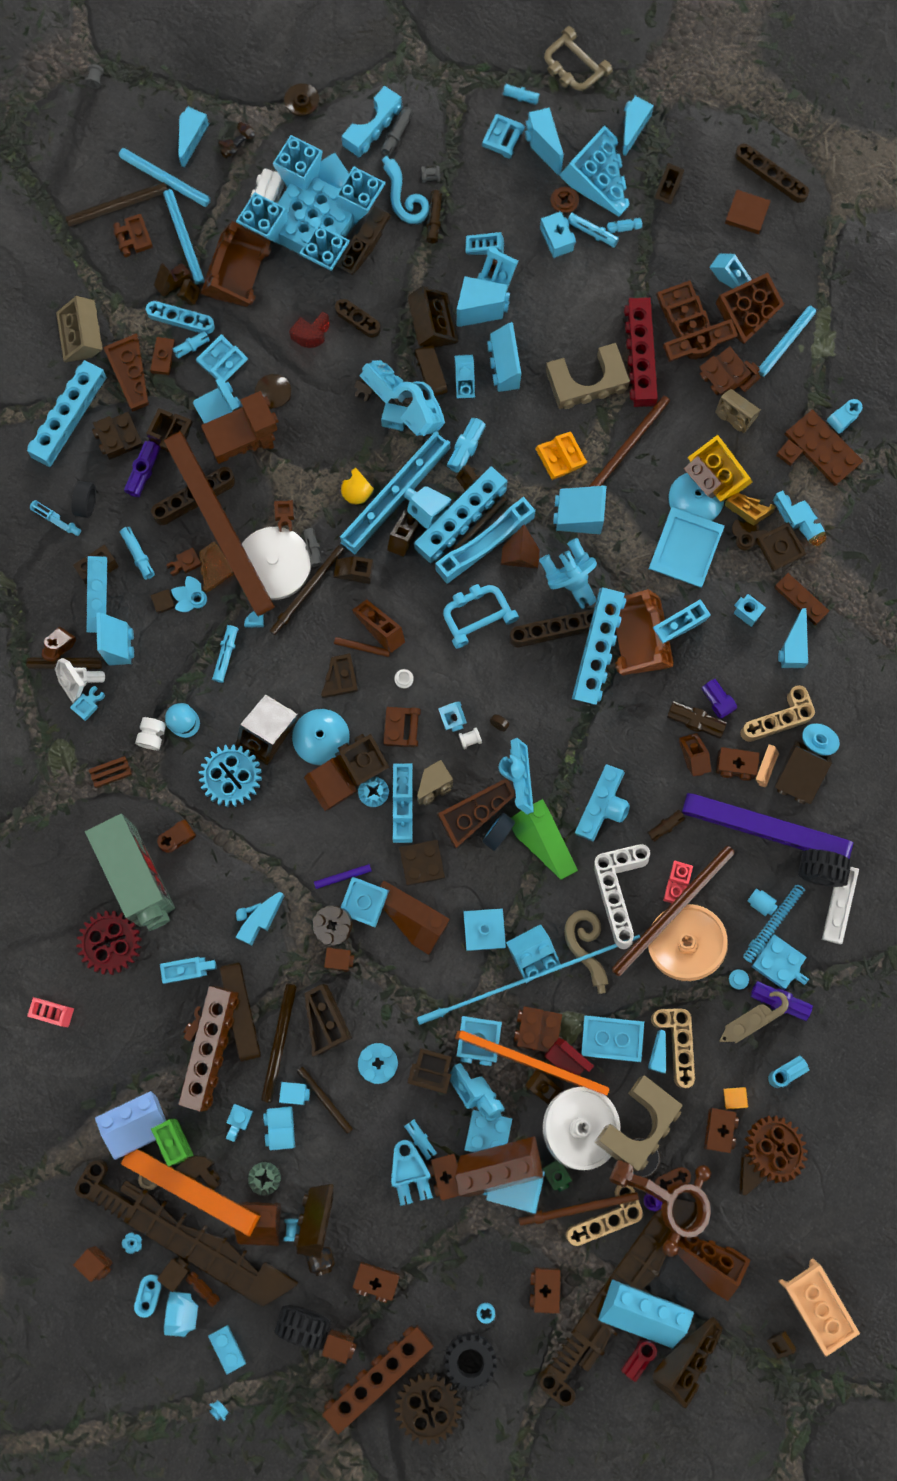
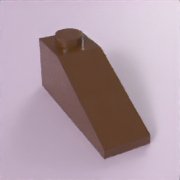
[352,600,405,653]

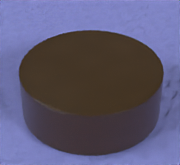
[490,714,509,732]

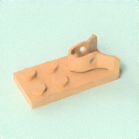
[779,1258,860,1356]

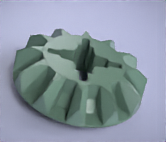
[248,1162,281,1195]

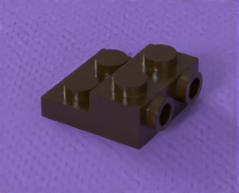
[92,412,143,460]
[335,734,389,786]

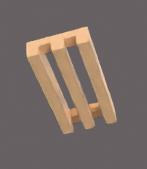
[756,745,779,787]

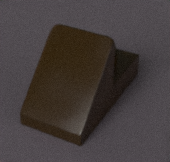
[154,263,193,297]
[525,1069,562,1105]

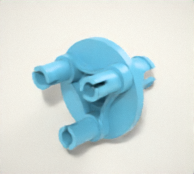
[539,538,597,609]

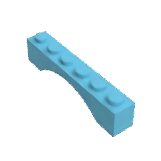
[435,497,535,584]

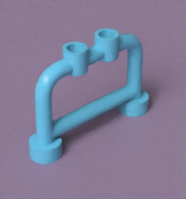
[443,584,519,649]

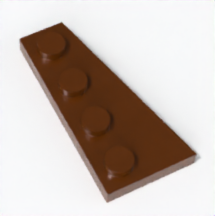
[103,333,149,412]

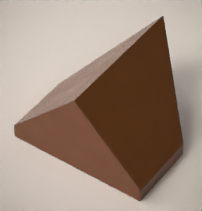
[501,525,540,569]

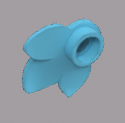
[171,576,207,612]

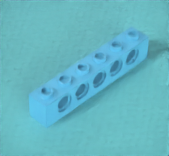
[27,360,107,467]
[414,466,507,564]
[572,587,626,705]

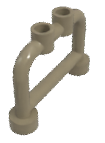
[544,26,613,91]

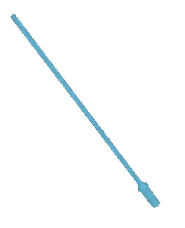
[417,935,640,1025]

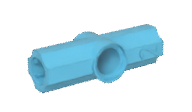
[447,418,486,473]

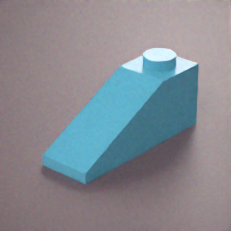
[623,96,654,156]
[179,107,209,167]
[653,599,710,644]
[778,608,808,668]

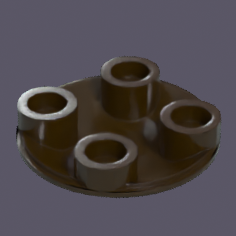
[255,374,291,409]

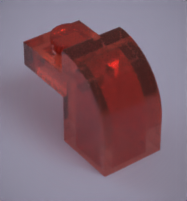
[289,312,330,348]

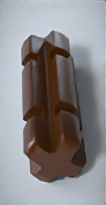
[186,1271,220,1307]

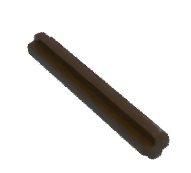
[26,658,102,669]

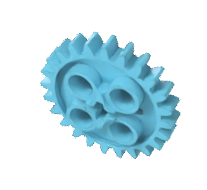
[199,745,262,807]

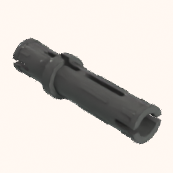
[381,106,413,156]

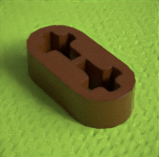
[654,1167,691,1192]

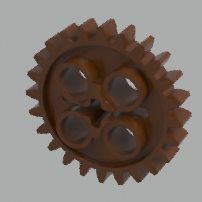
[744,1116,808,1184]

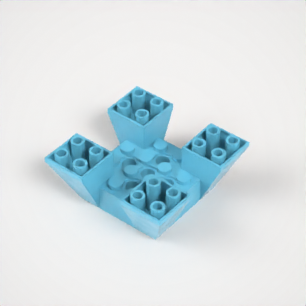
[236,135,385,271]

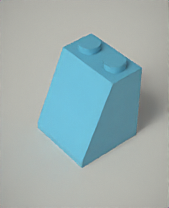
[456,276,510,327]
[553,486,607,534]
[483,1171,545,1213]

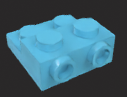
[456,1016,502,1066]

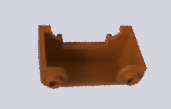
[605,589,673,675]

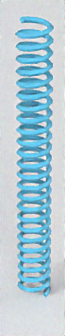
[743,885,805,963]

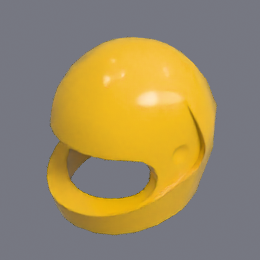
[341,468,374,505]

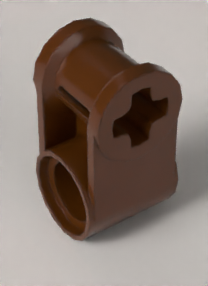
[41,627,76,661]
[157,819,196,853]

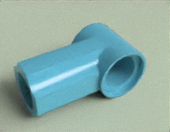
[768,1055,809,1088]

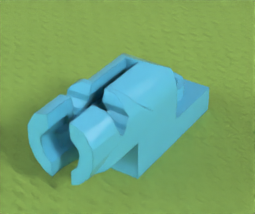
[449,1063,505,1121]

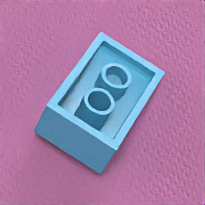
[525,108,564,175]
[96,613,134,665]

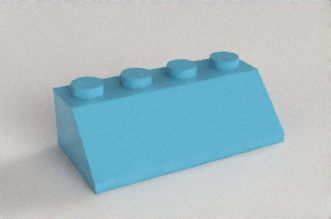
[598,1279,694,1348]

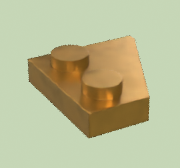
[725,493,776,526]

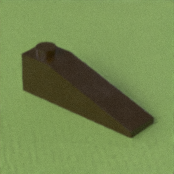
[651,1317,723,1409]

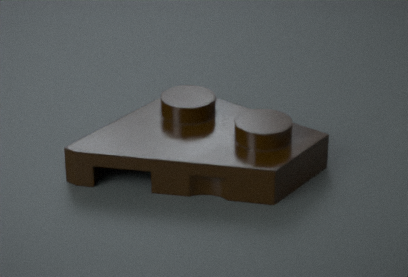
[321,653,358,698]

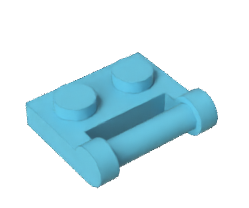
[482,114,525,158]
[477,247,518,290]

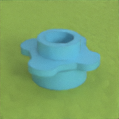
[210,1400,229,1421]

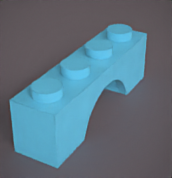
[342,86,402,157]

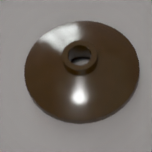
[284,83,319,116]

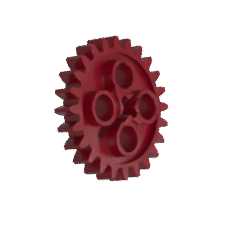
[76,910,142,975]

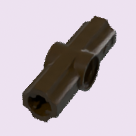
[667,701,727,738]

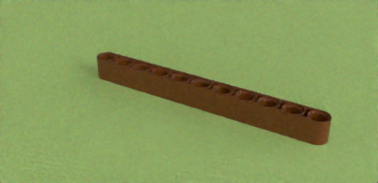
[164,431,275,617]

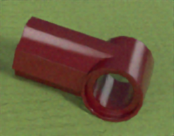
[621,1338,657,1382]

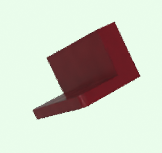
[545,1038,594,1076]

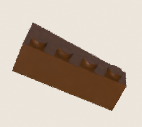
[437,778,516,849]

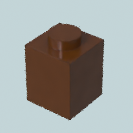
[324,948,354,972]

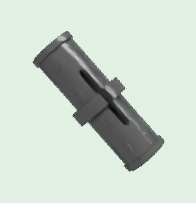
[303,528,323,567]

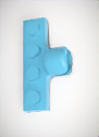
[498,738,534,814]
[575,764,630,842]

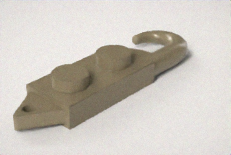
[720,991,789,1043]

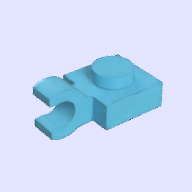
[226,1104,253,1142]

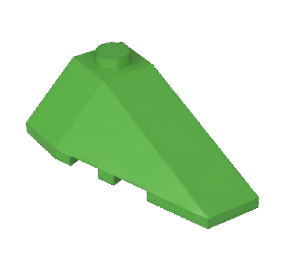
[511,799,578,880]

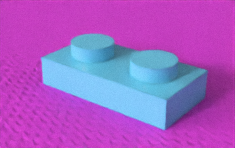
[208,1325,246,1374]

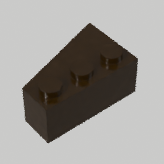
[304,984,352,1057]

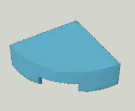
[244,611,264,628]

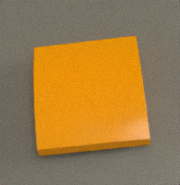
[536,432,587,480]

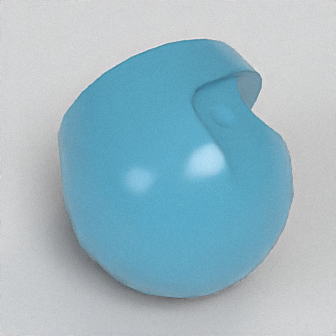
[165,703,200,738]

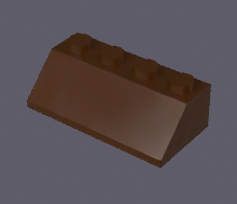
[456,1136,544,1197]

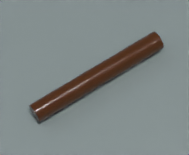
[334,637,390,657]

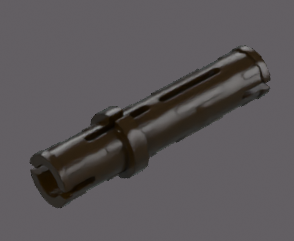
[426,190,442,244]

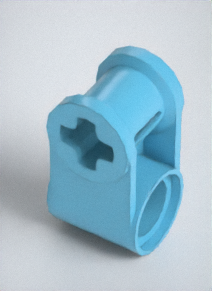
[826,399,863,434]

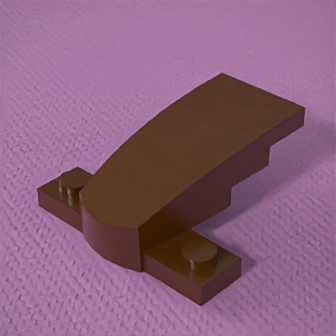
[656,280,738,362]

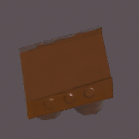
[304,757,357,811]

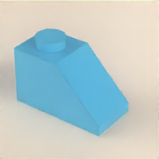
[710,254,752,289]

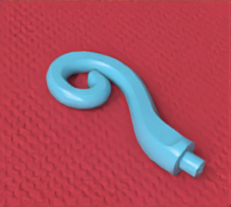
[382,156,430,224]

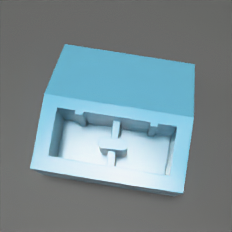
[506,925,561,983]

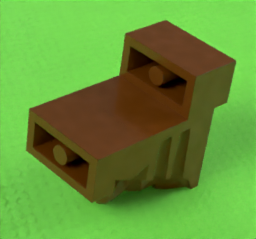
[201,391,279,464]

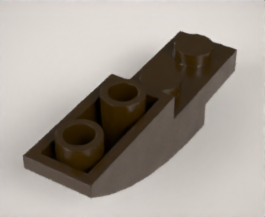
[337,206,391,275]

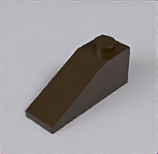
[387,501,420,557]

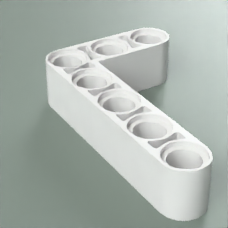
[594,844,650,949]

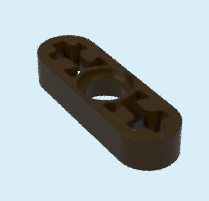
[335,299,380,338]

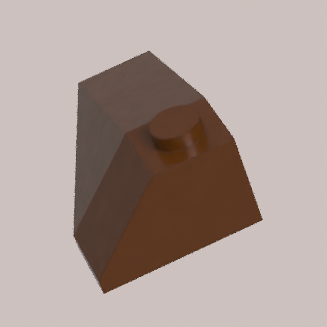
[380,881,450,955]
[666,1232,751,1301]

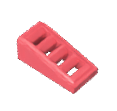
[27,997,74,1027]

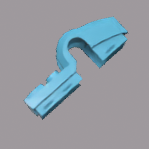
[360,360,445,436]

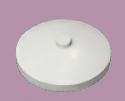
[242,527,311,600]
[543,1087,621,1170]

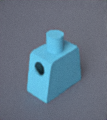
[404,486,452,529]

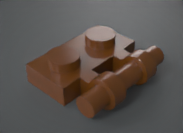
[113,214,153,257]

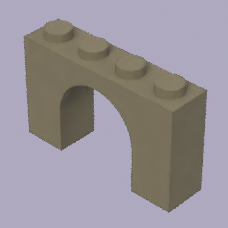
[545,343,630,409]
[594,1075,683,1173]

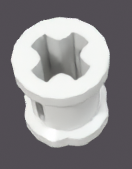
[458,728,482,750]

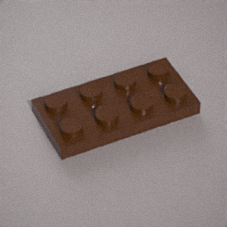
[784,409,863,486]

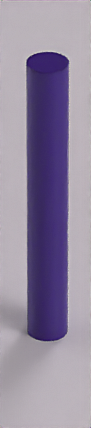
[314,864,372,889]

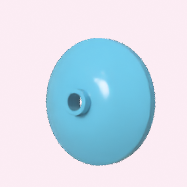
[668,473,724,521]
[292,709,350,766]

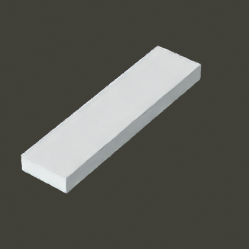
[822,867,859,945]

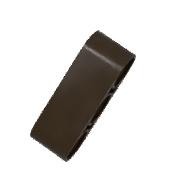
[415,345,448,396]

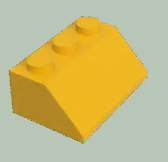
[687,435,753,502]

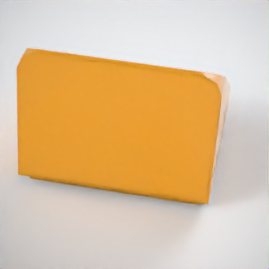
[723,1087,748,1109]

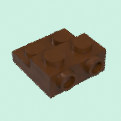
[699,346,752,396]
[513,1007,562,1052]

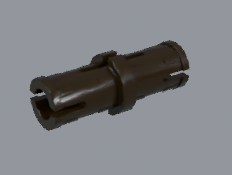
[647,810,686,842]

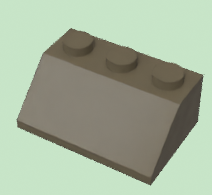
[56,296,102,362]

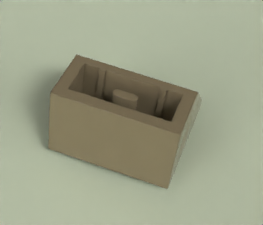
[715,389,760,433]
[417,760,453,806]

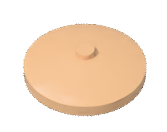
[648,904,728,981]

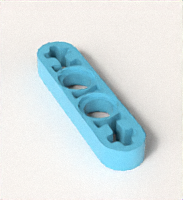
[146,301,215,334]

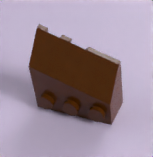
[715,273,784,344]

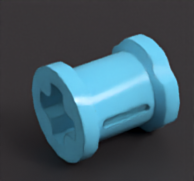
[284,1218,300,1241]

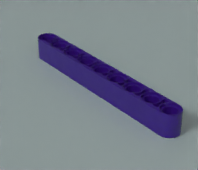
[682,793,854,859]

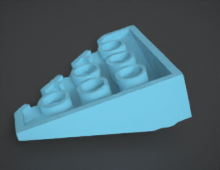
[559,125,629,216]

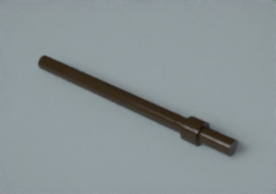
[269,545,344,635]

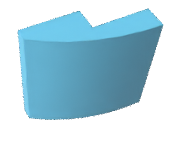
[196,334,248,382]

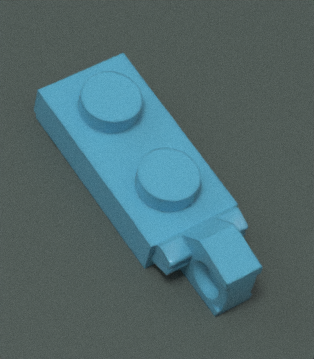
[160,957,217,984]

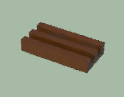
[89,756,132,788]

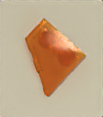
[199,541,234,593]

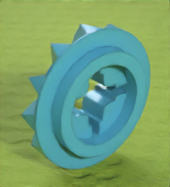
[358,776,389,807]

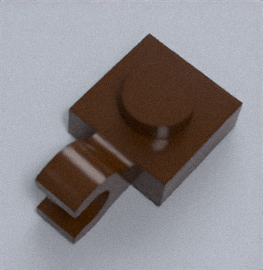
[183,1006,201,1042]

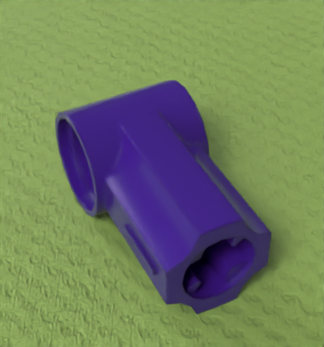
[701,679,737,719]

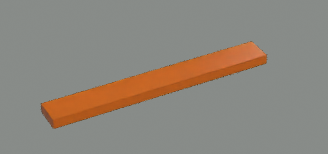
[455,1030,609,1096]
[121,1149,260,1236]

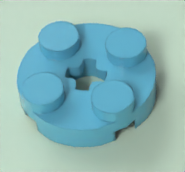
[358,1043,398,1084]

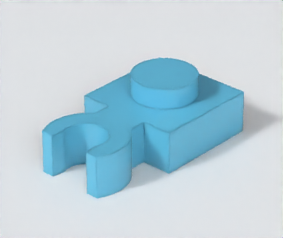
[70,686,105,721]

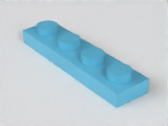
[87,556,107,633]

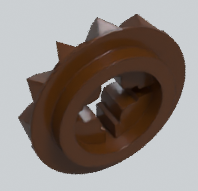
[550,187,579,215]

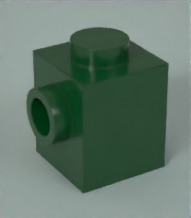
[542,1160,572,1192]

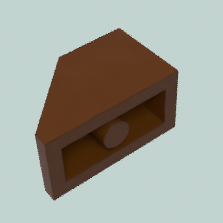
[679,733,711,776]

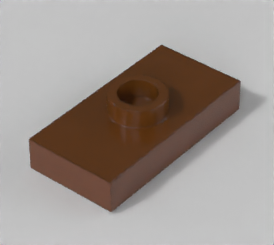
[150,337,175,375]

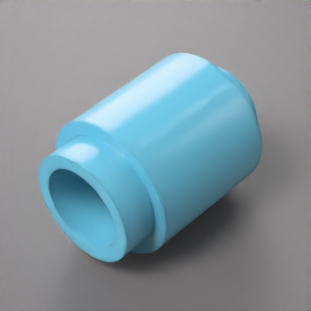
[748,888,778,917]

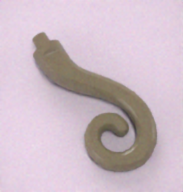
[564,910,608,994]

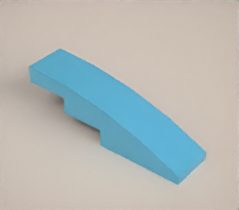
[393,764,413,843]

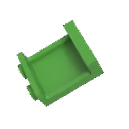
[151,1119,194,1167]

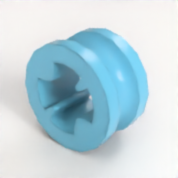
[477,1303,495,1324]

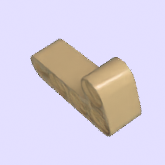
[740,685,815,742]
[651,1009,695,1088]
[566,1185,643,1246]

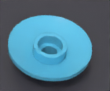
[802,724,840,755]

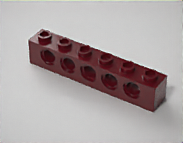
[624,297,658,407]

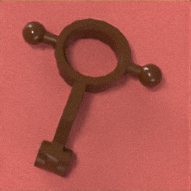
[609,1160,711,1257]

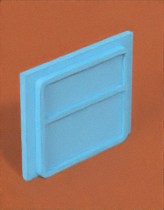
[649,507,724,588]

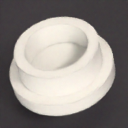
[394,669,414,688]

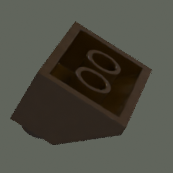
[407,286,459,348]
[293,1184,334,1258]

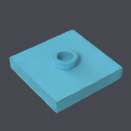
[341,877,389,927]
[464,909,506,951]

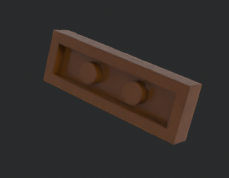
[774,573,829,626]

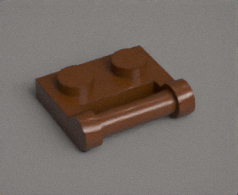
[384,707,421,748]

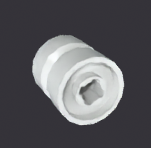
[135,717,166,751]

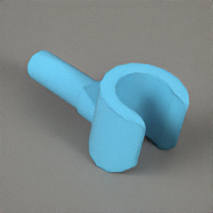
[236,903,261,921]

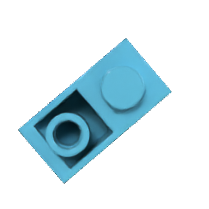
[455,355,475,398]

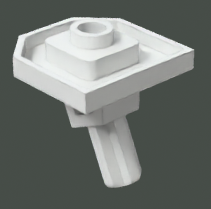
[55,658,105,704]

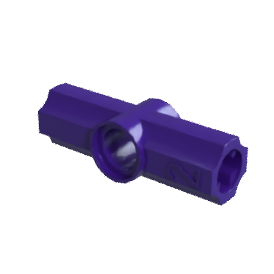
[124,441,161,497]
[750,981,813,1021]

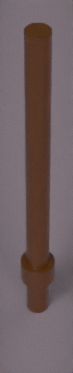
[519,1192,639,1226]

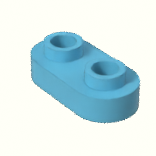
[134,1274,162,1318]

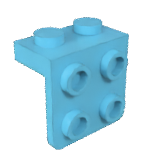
[193,377,242,424]

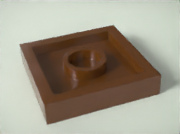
[725,190,771,235]

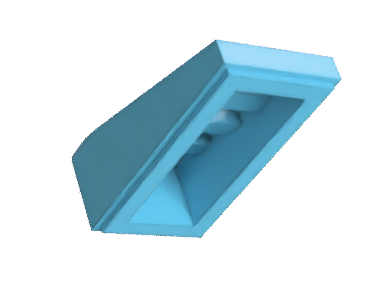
[466,232,504,255]
[648,1030,666,1074]

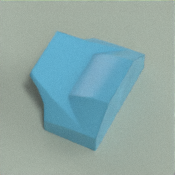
[164,1291,198,1337]

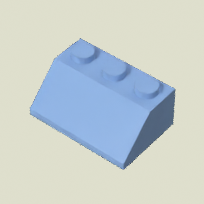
[95,1091,166,1160]

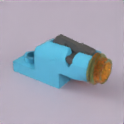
[773,491,827,547]

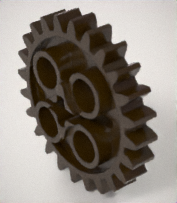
[394,1372,462,1446]

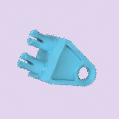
[391,1140,433,1206]

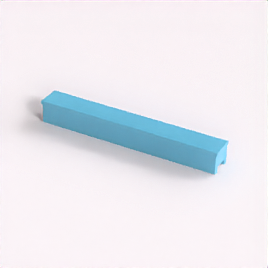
[340,431,451,555]

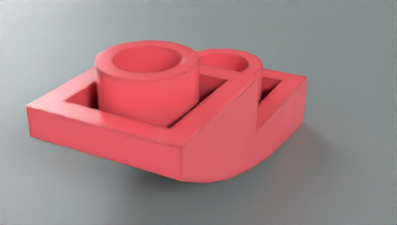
[663,861,693,903]

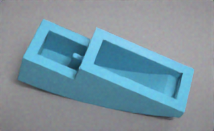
[236,892,284,946]

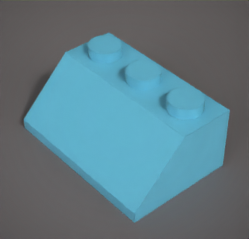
[487,322,521,392]

